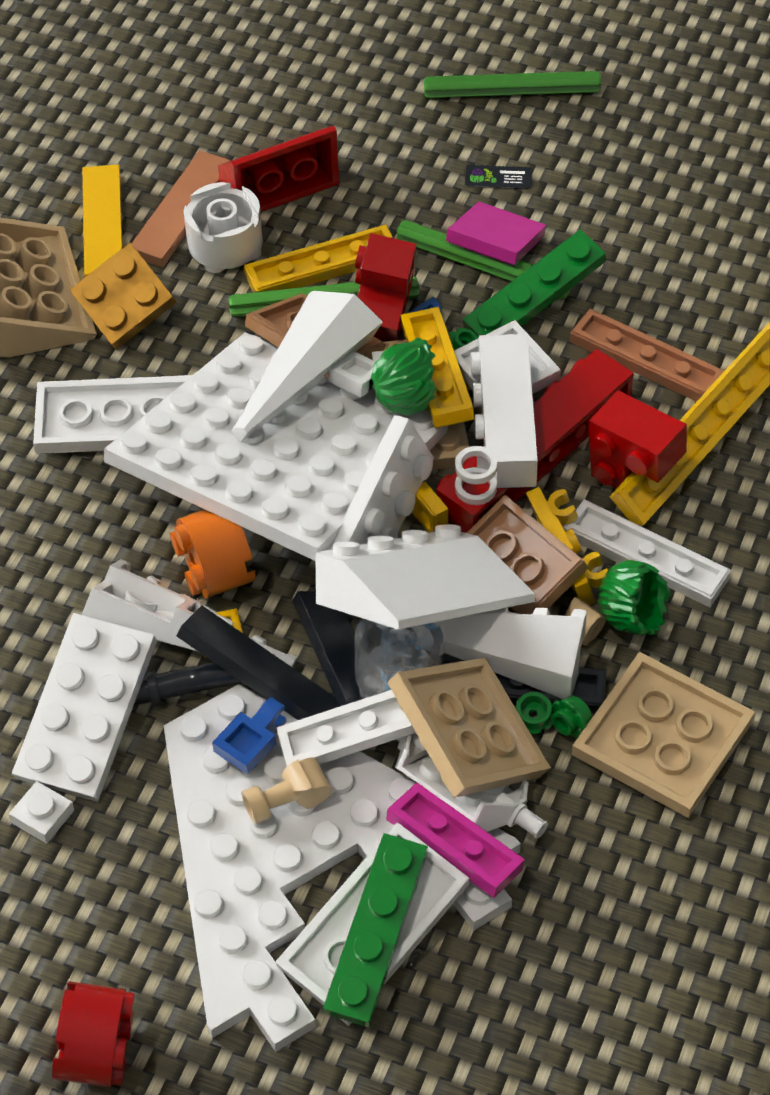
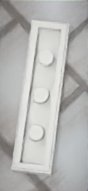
[563,499,731,607]

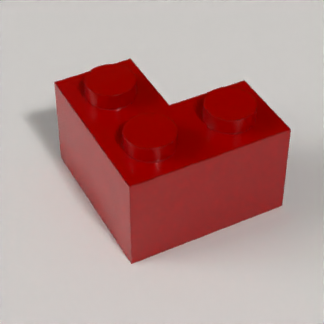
[355,233,417,342]
[589,390,687,489]

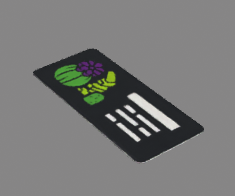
[465,165,532,188]

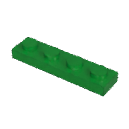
[463,229,606,336]
[322,833,428,1028]

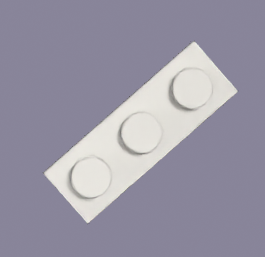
[276,690,416,766]

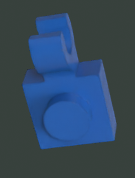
[212,697,287,775]

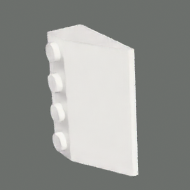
[315,524,535,630]

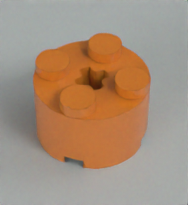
[170,509,256,599]

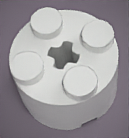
[184,182,263,273]

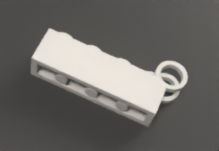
[455,334,538,505]

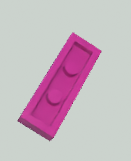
[386,782,525,898]

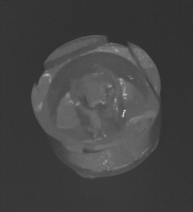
[354,619,443,699]

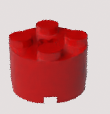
[52,981,135,1088]

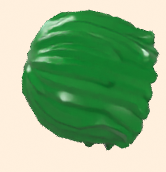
[371,338,437,416]
[597,560,671,635]

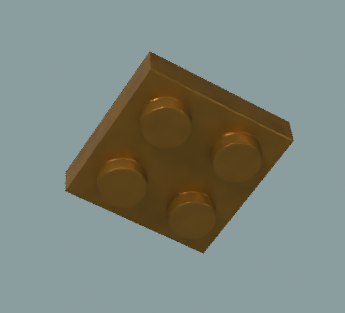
[70,243,177,350]

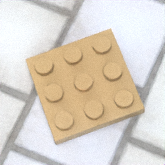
[571,652,755,818]
[387,657,551,798]

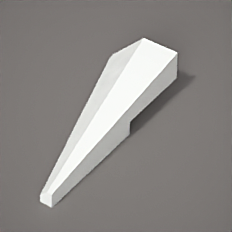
[231,291,383,442]
[82,559,297,667]
[370,608,587,699]

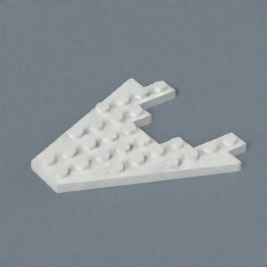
[163,684,521,1052]

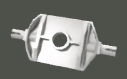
[395,733,548,839]

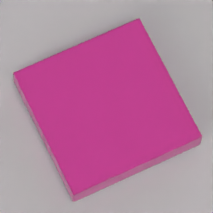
[446,201,547,265]

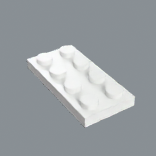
[33,375,193,454]
[328,415,434,550]
[12,613,157,802]
[275,822,470,1026]

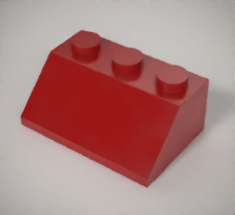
[218,125,339,212]

